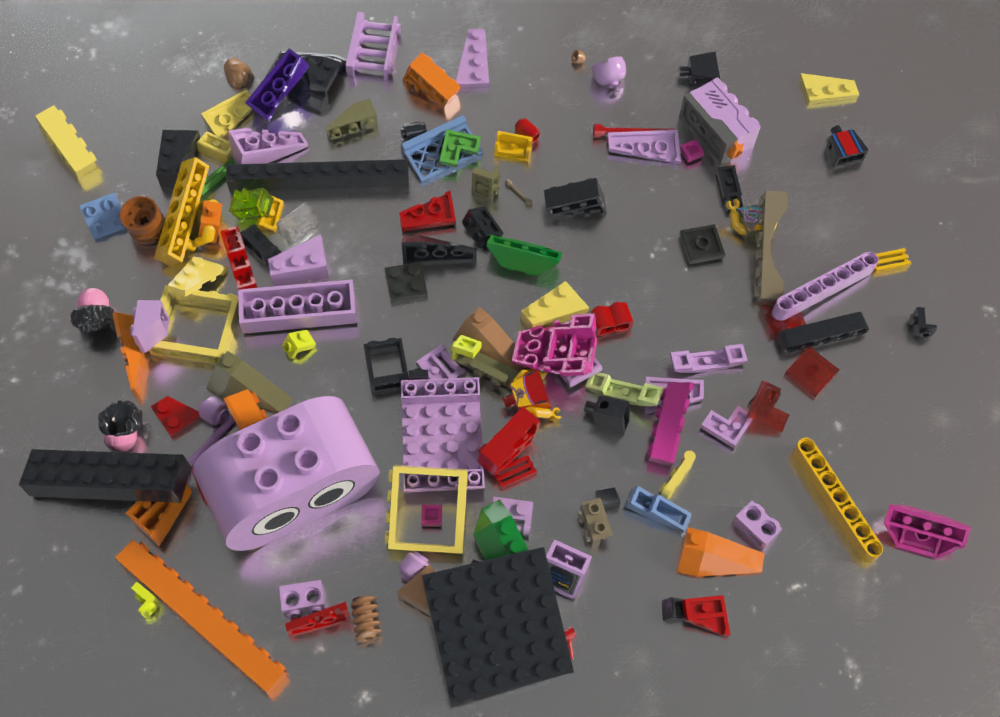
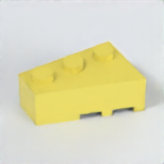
[520,281,589,329]

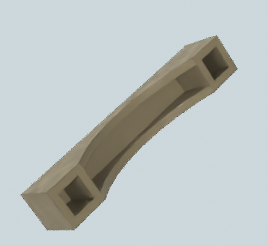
[755,190,788,304]

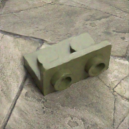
[471,165,501,201]

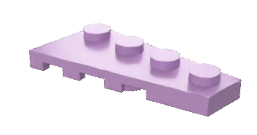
[607,130,681,165]

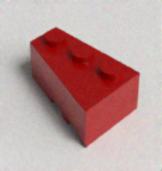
[477,407,541,477]

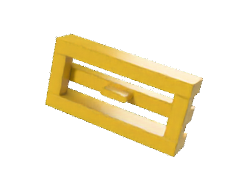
[874,248,911,274]

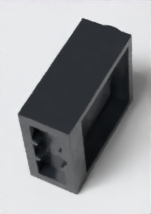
[363,338,409,393]

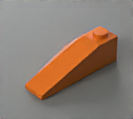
[113,312,146,397]
[677,527,765,578]

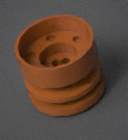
[119,196,165,245]

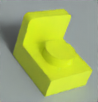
[450,335,482,361]
[131,582,160,618]

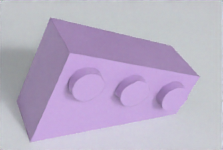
[268,234,329,286]

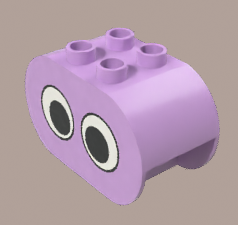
[193,396,380,551]

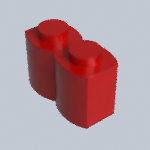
[590,302,634,336]

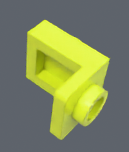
[282,330,316,359]

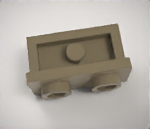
[577,498,613,548]

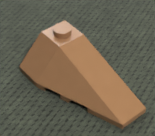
[453,307,530,372]

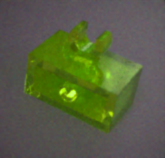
[229,188,274,221]

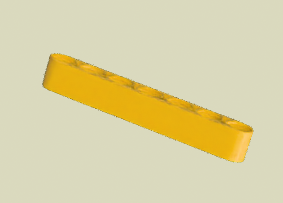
[793,437,883,563]

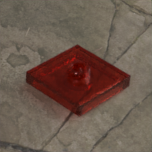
[785,346,839,397]

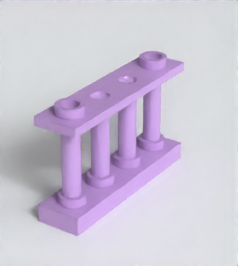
[346,12,401,81]

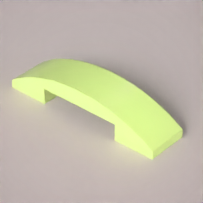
[585,372,664,406]

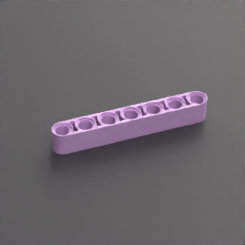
[772,252,879,321]

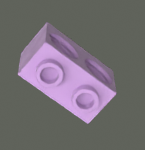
[732,501,782,551]
[279,580,326,618]

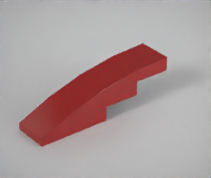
[220,226,257,290]

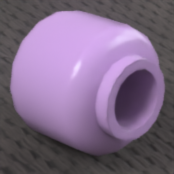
[199,396,229,425]
[399,551,429,582]

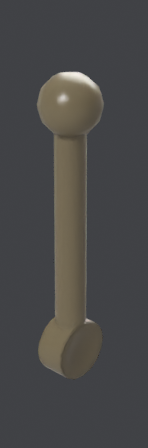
[505,179,532,207]

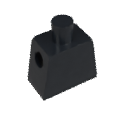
[678,52,720,87]
[584,395,631,435]

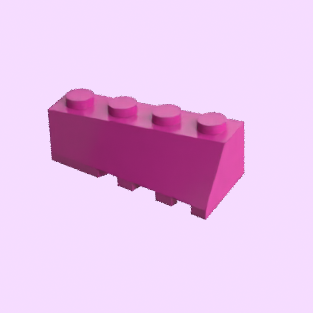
[646,382,694,467]

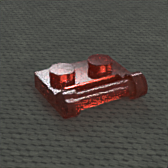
[760,305,806,338]

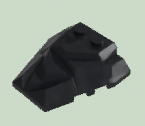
[265,51,347,114]

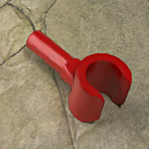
[564,627,576,658]

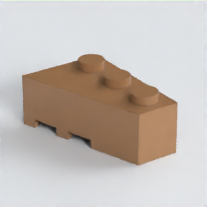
[397,565,435,616]

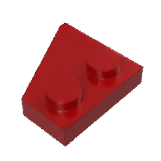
[150,396,202,438]
[682,595,731,637]

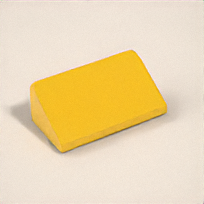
[255,194,284,233]

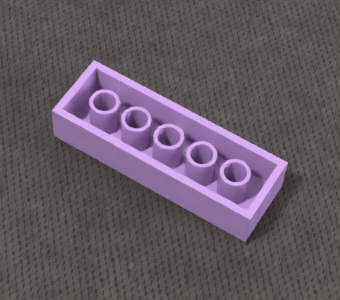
[238,279,357,334]

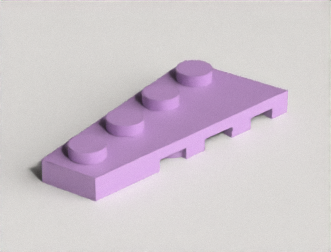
[456,29,489,88]

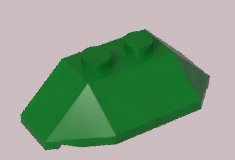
[487,235,562,275]
[473,499,529,560]

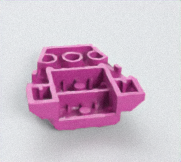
[512,313,597,376]

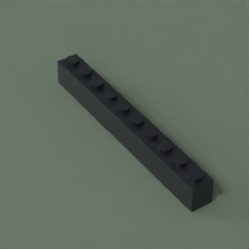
[226,159,409,192]

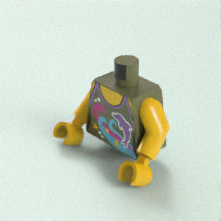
[726,199,778,247]

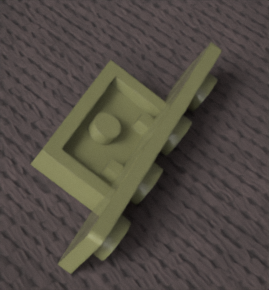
[456,352,520,390]

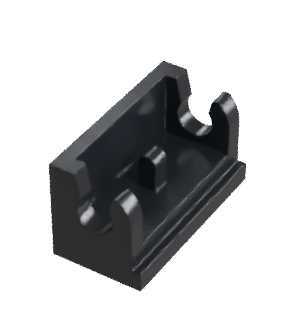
[240,224,282,265]

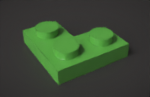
[439,129,481,168]

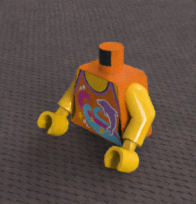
[186,199,222,252]

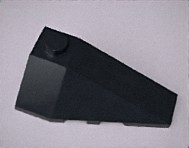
[401,234,477,264]

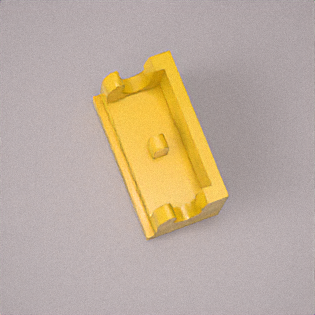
[494,131,533,163]

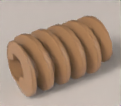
[351,596,381,643]

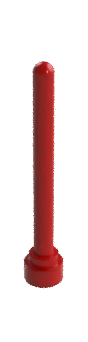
[593,124,676,138]

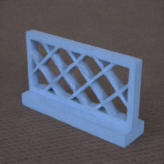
[401,115,483,183]

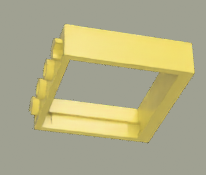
[149,285,239,364]
[385,465,468,554]

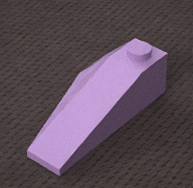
[228,128,308,164]

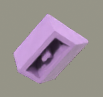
[130,300,170,353]

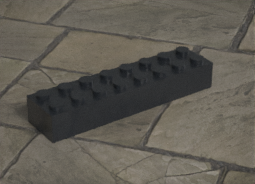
[19,449,191,503]

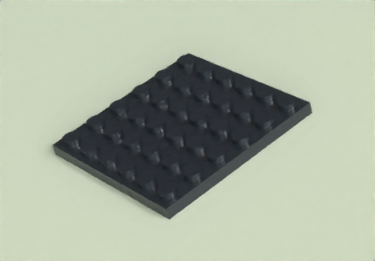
[421,547,574,704]

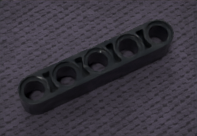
[776,312,869,354]

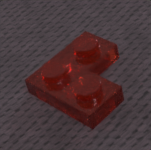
[747,381,790,432]

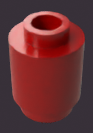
[515,118,541,144]

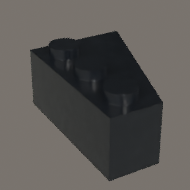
[156,130,201,187]

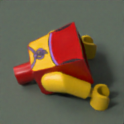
[502,369,561,422]

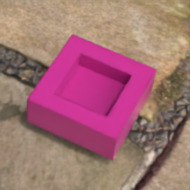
[680,139,704,162]
[421,504,442,527]

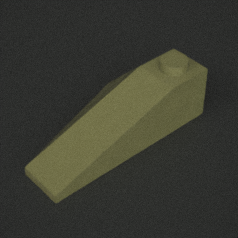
[207,351,293,413]

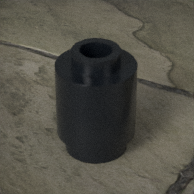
[400,121,427,141]

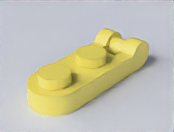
[659,451,696,499]

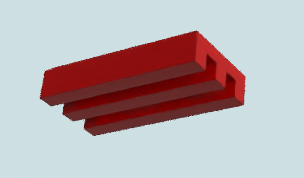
[495,455,537,490]

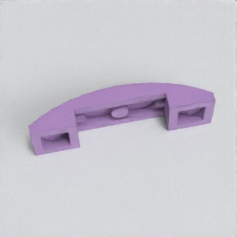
[670,344,748,373]

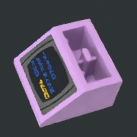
[546,539,592,600]

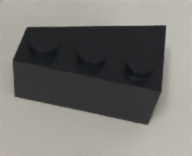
[544,178,607,217]

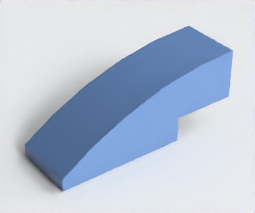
[624,486,692,532]

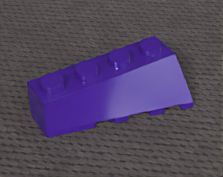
[245,48,310,121]

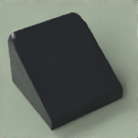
[595,487,621,509]
[662,597,685,621]

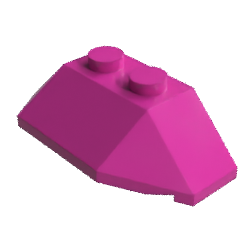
[884,504,971,558]

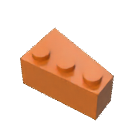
[402,52,461,107]
[125,484,192,547]

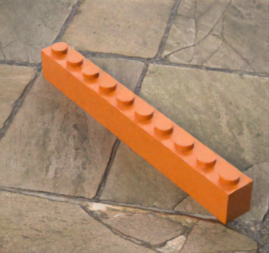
[115,539,287,697]

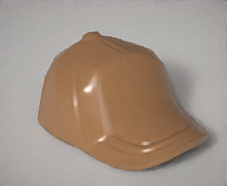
[224,58,254,89]

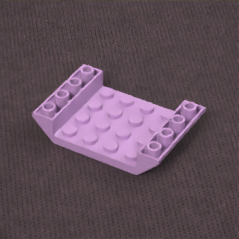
[401,377,485,493]

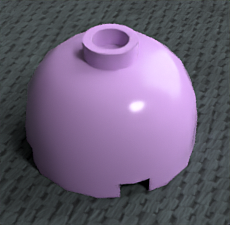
[591,57,626,88]

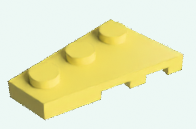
[799,73,859,105]
[201,89,252,139]
[168,257,228,297]

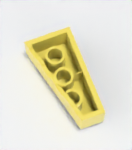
[35,105,97,179]

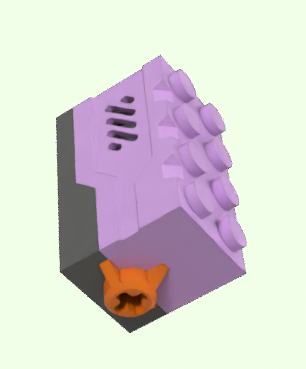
[679,77,761,165]

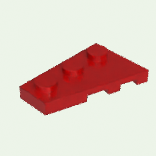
[399,190,456,232]
[285,601,351,637]

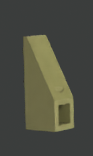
[326,99,378,140]

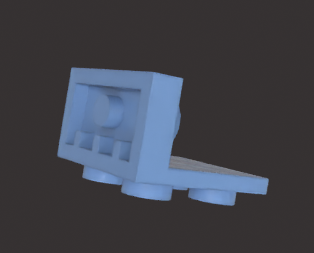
[79,192,125,240]

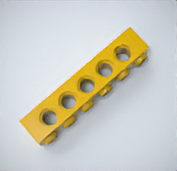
[154,157,209,266]

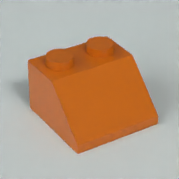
[224,389,268,430]

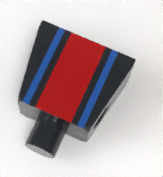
[827,125,869,168]

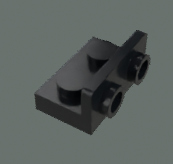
[462,206,504,248]

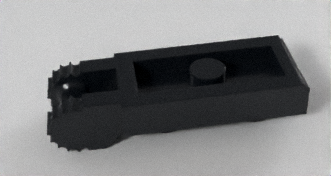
[716,165,743,212]

